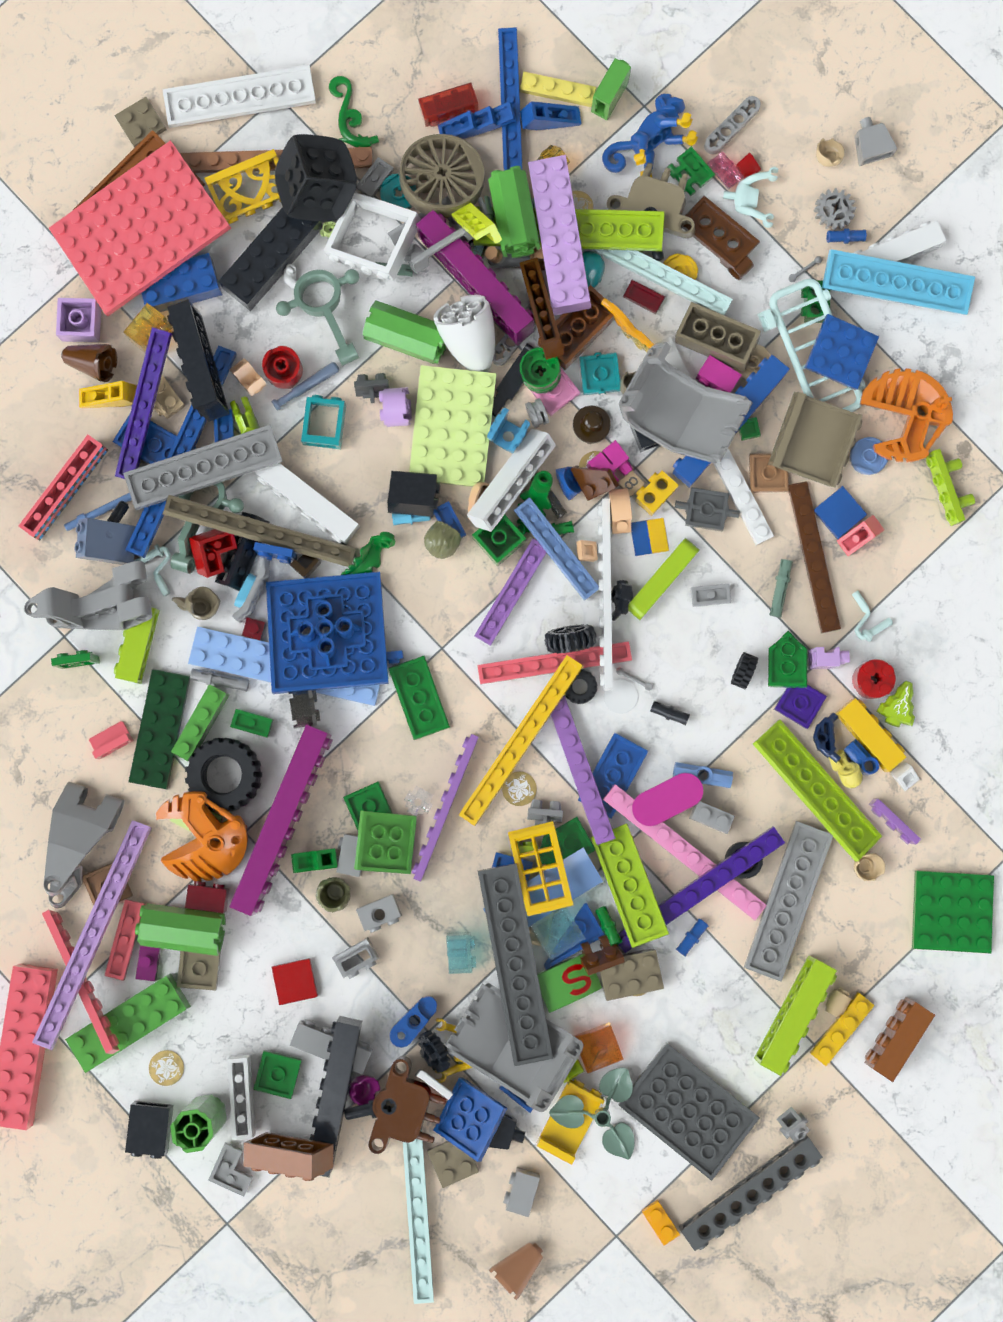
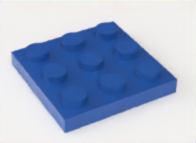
[804,314,879,390]
[433,1077,507,1162]

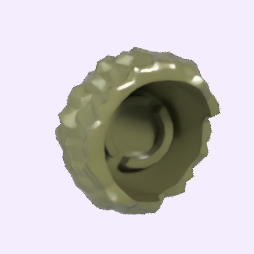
[424,521,462,559]
[316,877,351,913]

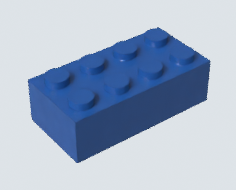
[141,253,222,315]

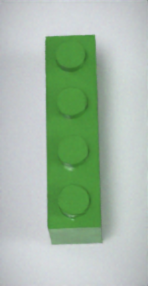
[171,684,230,761]

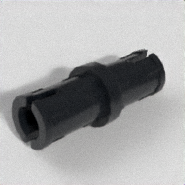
[650,700,690,726]

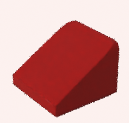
[735,152,761,179]

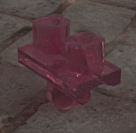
[707,151,744,190]

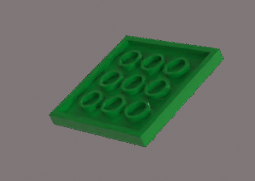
[912,871,994,954]

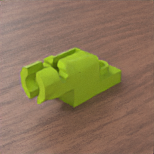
[230,397,260,434]

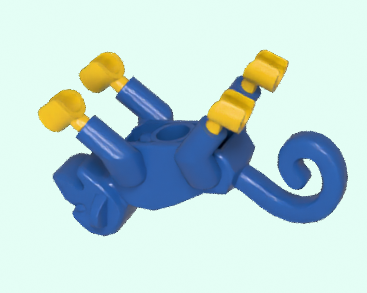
[602,94,698,178]

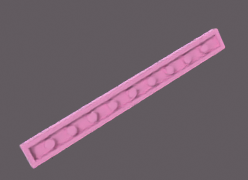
[603,784,766,920]

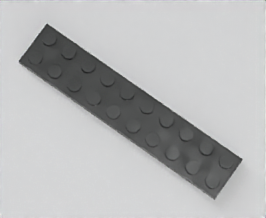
[477,863,553,1066]

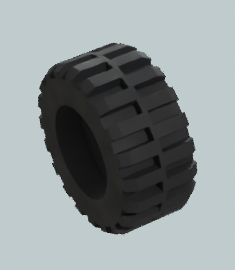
[185,738,262,812]

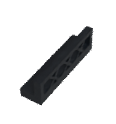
[215,512,270,591]

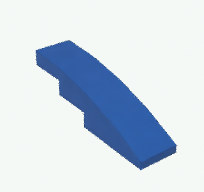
[438,101,516,139]

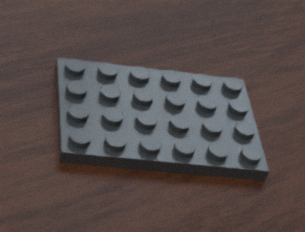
[618,1042,760,1181]

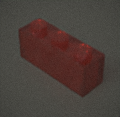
[418,82,479,127]

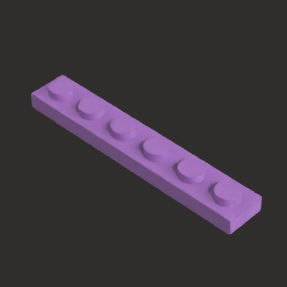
[474,538,547,646]

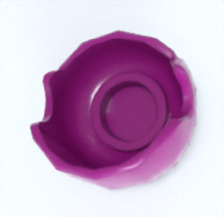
[349,1075,380,1105]

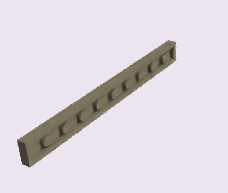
[163,495,356,567]

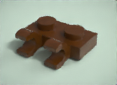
[580,935,625,976]

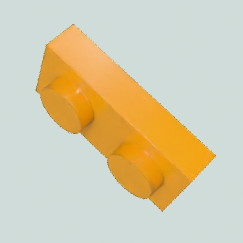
[642,1199,680,1246]

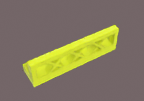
[451,202,502,244]

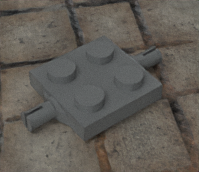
[674,487,740,532]

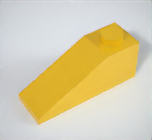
[79,381,137,408]

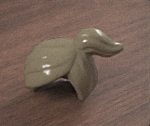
[172,586,221,620]

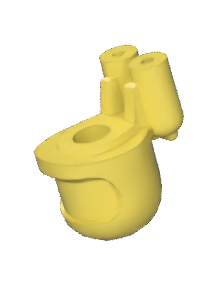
[829,750,863,789]

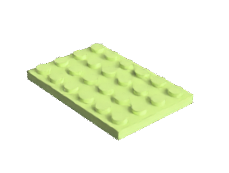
[409,365,497,487]

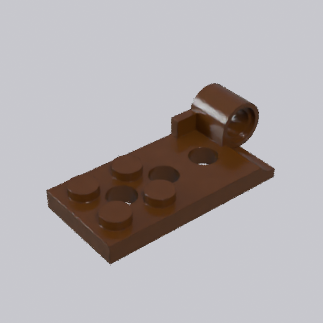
[682,196,760,280]

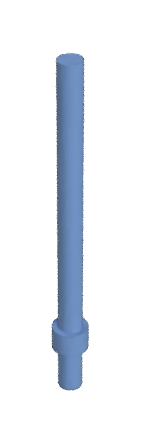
[64,493,132,531]

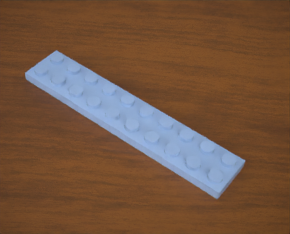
[188,627,380,706]

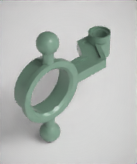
[276,269,359,366]
[170,482,244,574]

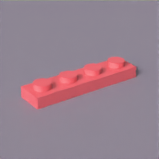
[104,899,145,981]

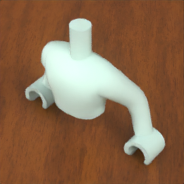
[723,167,778,228]

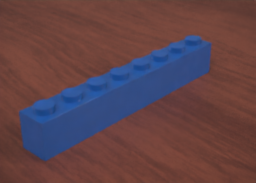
[672,355,790,488]

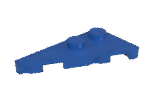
[544,903,605,970]

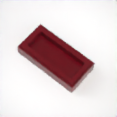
[623,280,665,315]

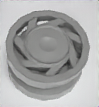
[525,398,549,428]

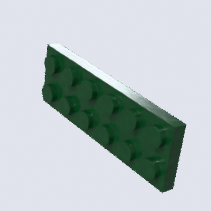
[128,669,190,790]

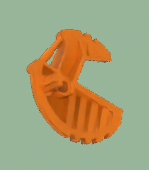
[860,368,953,462]
[156,791,248,881]

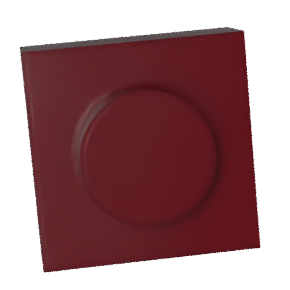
[242,617,266,641]

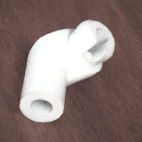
[284,264,297,290]

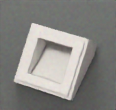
[890,762,920,791]

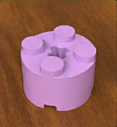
[379,387,412,427]

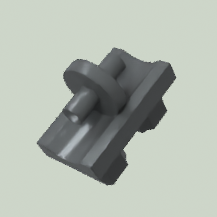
[354,373,389,403]

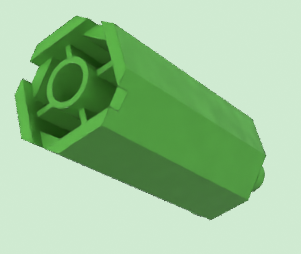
[488,166,541,258]
[362,300,446,365]
[135,903,226,956]
[170,1094,227,1153]

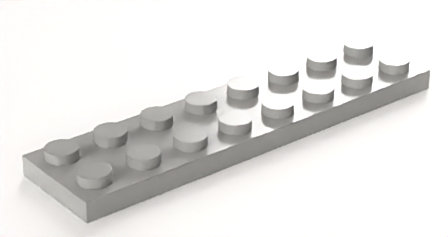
[123,425,283,510]
[744,821,833,982]

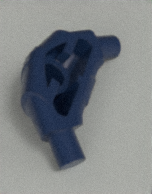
[813,713,841,763]

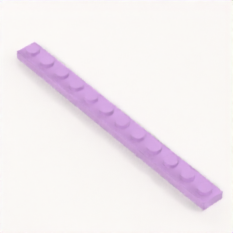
[32,820,152,1051]

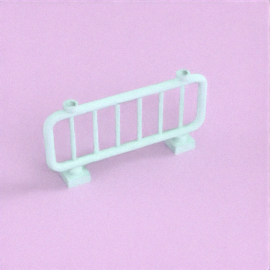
[757,278,865,412]

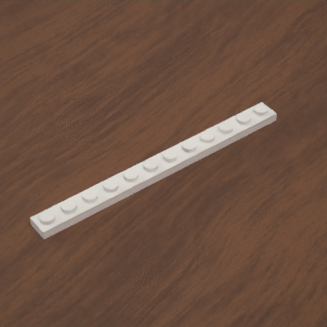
[655,336,774,545]

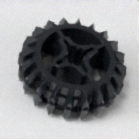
[544,624,597,654]

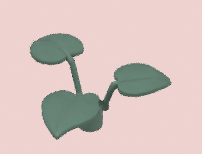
[549,1068,634,1160]

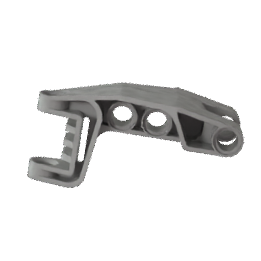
[24,561,152,630]
[43,782,124,908]

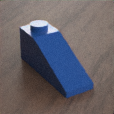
[520,101,582,130]

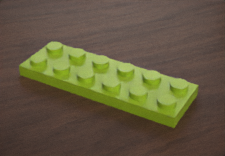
[591,823,669,948]

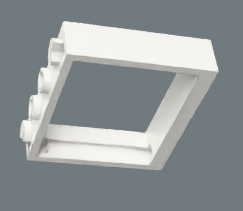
[324,192,421,281]

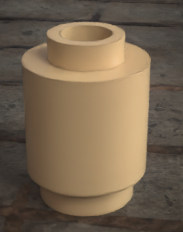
[825,988,852,1018]

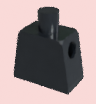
[489,1113,526,1150]

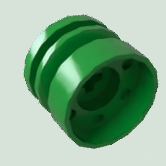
[520,348,561,394]

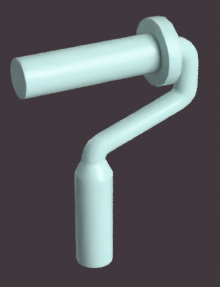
[134,544,171,596]
[852,591,893,642]

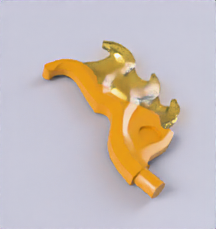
[601,298,654,353]

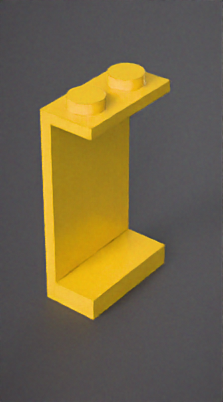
[536,1079,605,1165]

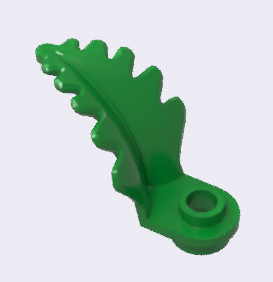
[517,471,553,535]
[341,532,396,575]

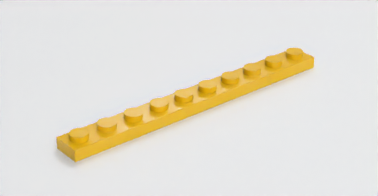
[459,655,584,826]

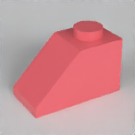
[837,515,884,556]

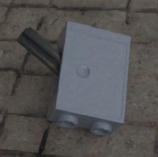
[74,501,136,565]

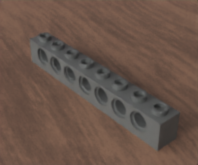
[679,1135,823,1251]

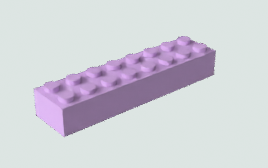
[528,155,591,315]

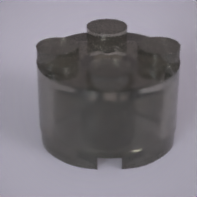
[288,690,320,729]

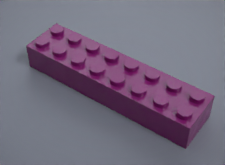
[416,210,534,346]

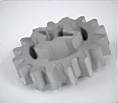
[814,188,856,231]

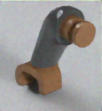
[485,246,546,270]

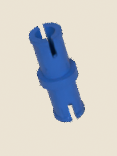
[826,228,867,244]
[676,919,709,957]

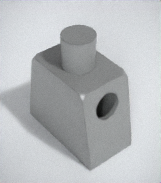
[855,117,897,166]

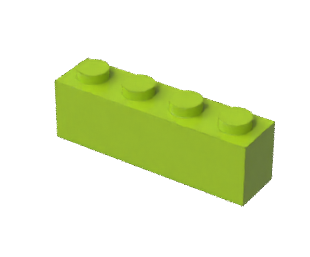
[114,607,160,684]

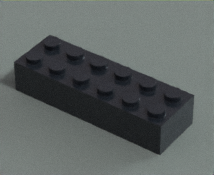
[218,207,322,312]
[167,299,230,422]

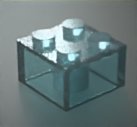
[530,908,586,961]

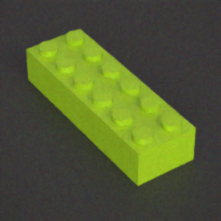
[754,955,837,1076]

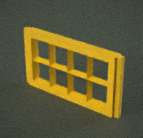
[508,821,574,917]

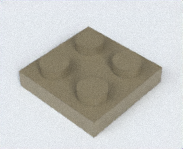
[114,97,167,148]
[177,951,221,991]
[427,1141,479,1188]

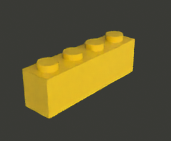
[835,698,906,772]

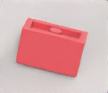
[89,721,134,759]

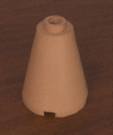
[489,1242,543,1300]

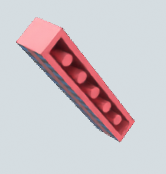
[18,434,108,541]

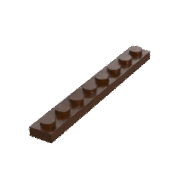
[789,481,841,633]

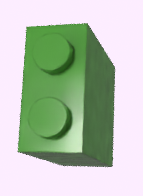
[591,58,631,120]

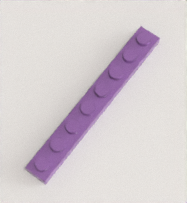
[551,695,616,845]
[412,734,479,882]

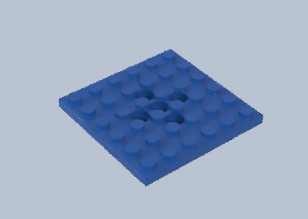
[266,572,389,694]

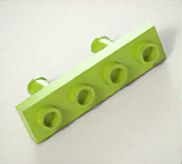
[926,449,975,526]

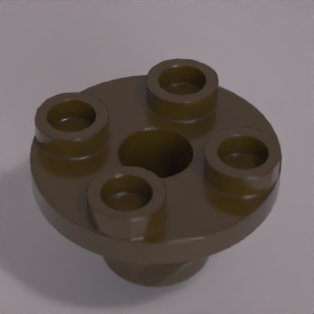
[572,405,611,444]

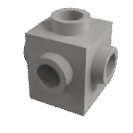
[777,1107,810,1143]

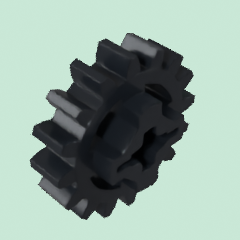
[418,1030,451,1073]

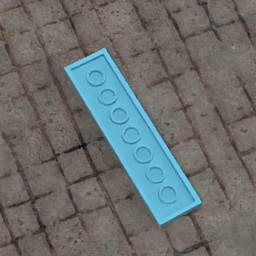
[822,249,975,315]

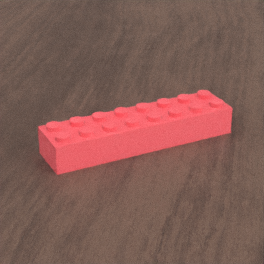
[0,964,58,1130]

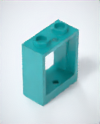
[301,395,346,450]

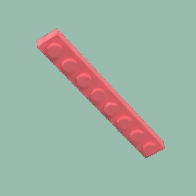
[477,641,632,685]
[42,909,119,1054]

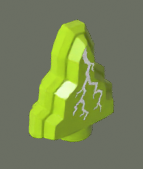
[876,681,915,727]

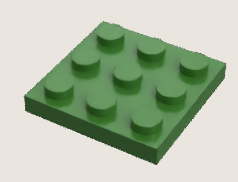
[354,811,417,874]

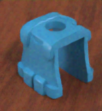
[487,408,530,454]

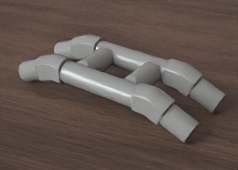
[232,558,270,623]

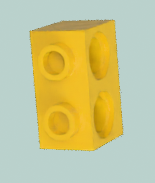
[635,470,679,516]

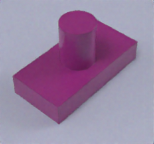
[135,946,161,982]

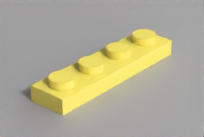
[520,72,596,107]

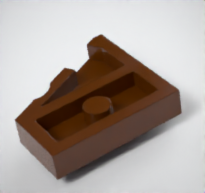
[570,465,619,501]

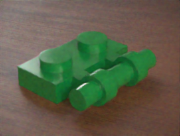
[667,146,715,196]

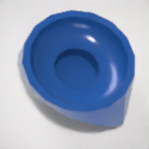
[556,467,582,501]

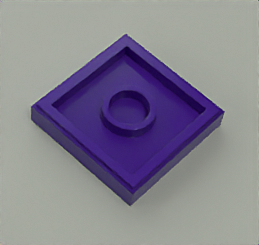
[773,685,827,729]

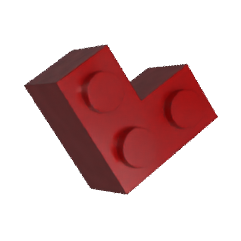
[189,529,237,578]

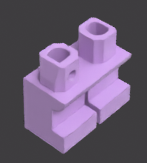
[808,647,850,670]

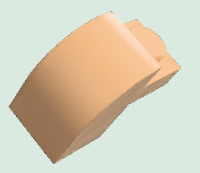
[229,358,266,397]
[609,488,632,534]

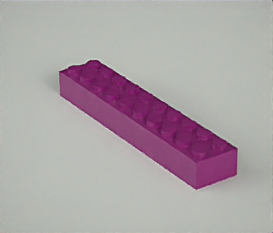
[229,725,333,916]

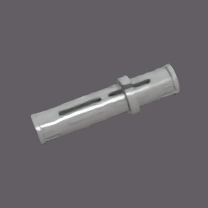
[190,668,249,692]

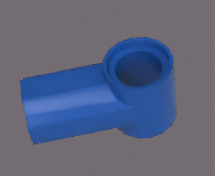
[843,739,879,776]

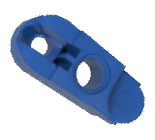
[390,996,437,1048]

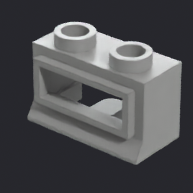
[332,937,379,979]

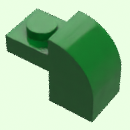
[291,848,337,873]

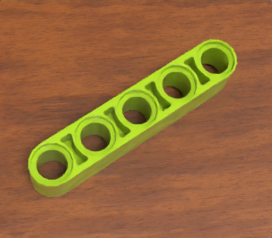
[628,538,699,620]

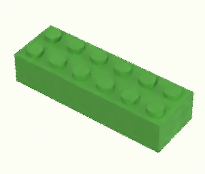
[65,973,191,1073]

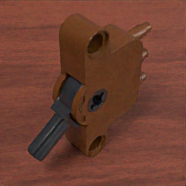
[344,1056,446,1154]

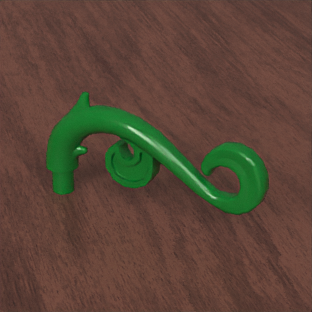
[329,76,379,147]

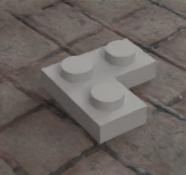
[208,1142,253,1197]

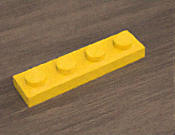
[810,992,875,1066]

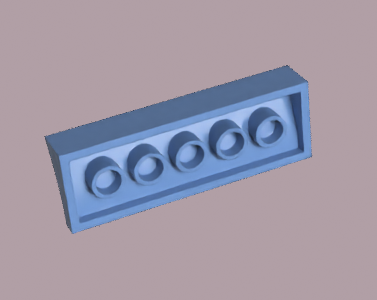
[483,848,603,927]

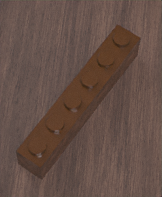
[519,257,565,360]

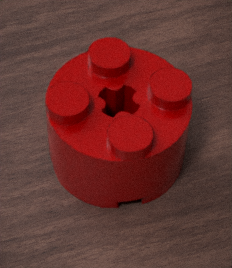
[262,346,303,389]
[852,659,896,699]

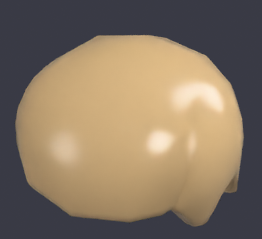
[816,138,845,167]
[853,852,886,881]

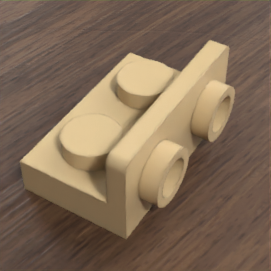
[154,375,185,419]

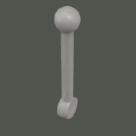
[789,256,822,282]
[616,667,653,691]

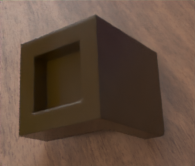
[290,554,321,579]

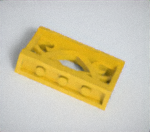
[204,149,281,224]

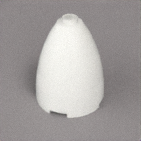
[433,295,495,373]

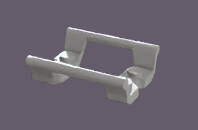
[388,196,476,274]

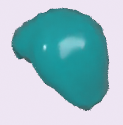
[582,251,605,288]

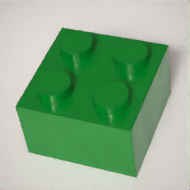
[472,514,526,567]

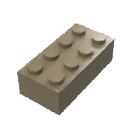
[675,302,761,372]

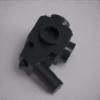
[611,580,633,621]

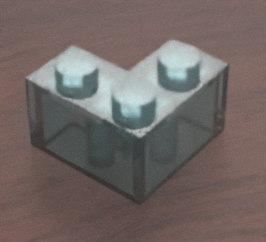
[446,932,476,974]

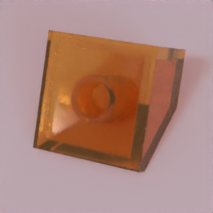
[574,1022,624,1074]

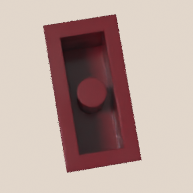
[185,881,230,913]

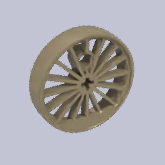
[399,134,485,218]

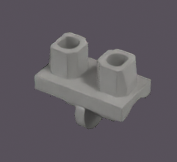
[527,799,563,825]

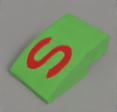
[537,954,602,1013]

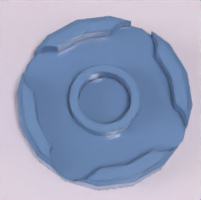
[849,437,888,475]

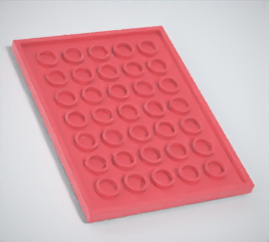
[49,140,231,316]

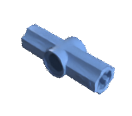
[673,762,733,788]

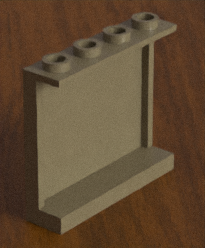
[768,392,862,488]

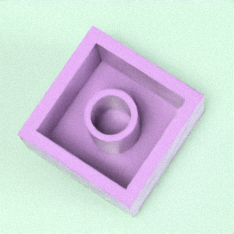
[56,298,101,342]

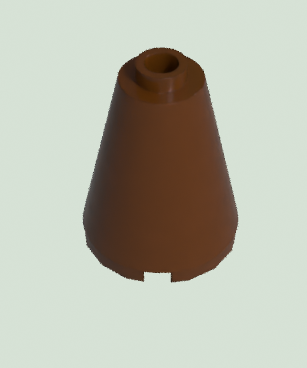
[61,344,117,382]

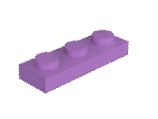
[869,799,921,845]

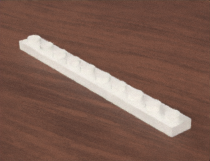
[598,499,613,691]

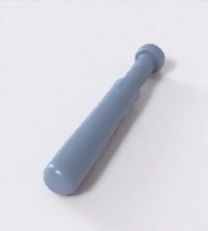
[271,362,339,411]

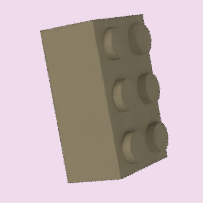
[600,948,664,1001]

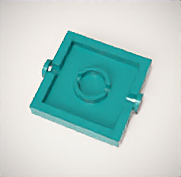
[579,352,620,396]

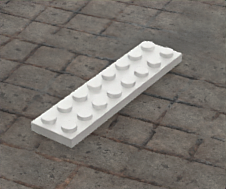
[162,65,316,128]

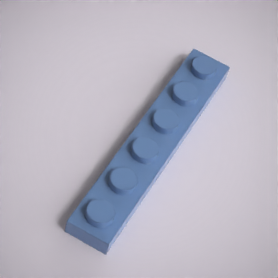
[514,498,599,600]

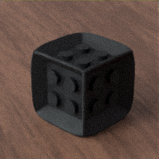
[275,134,357,222]

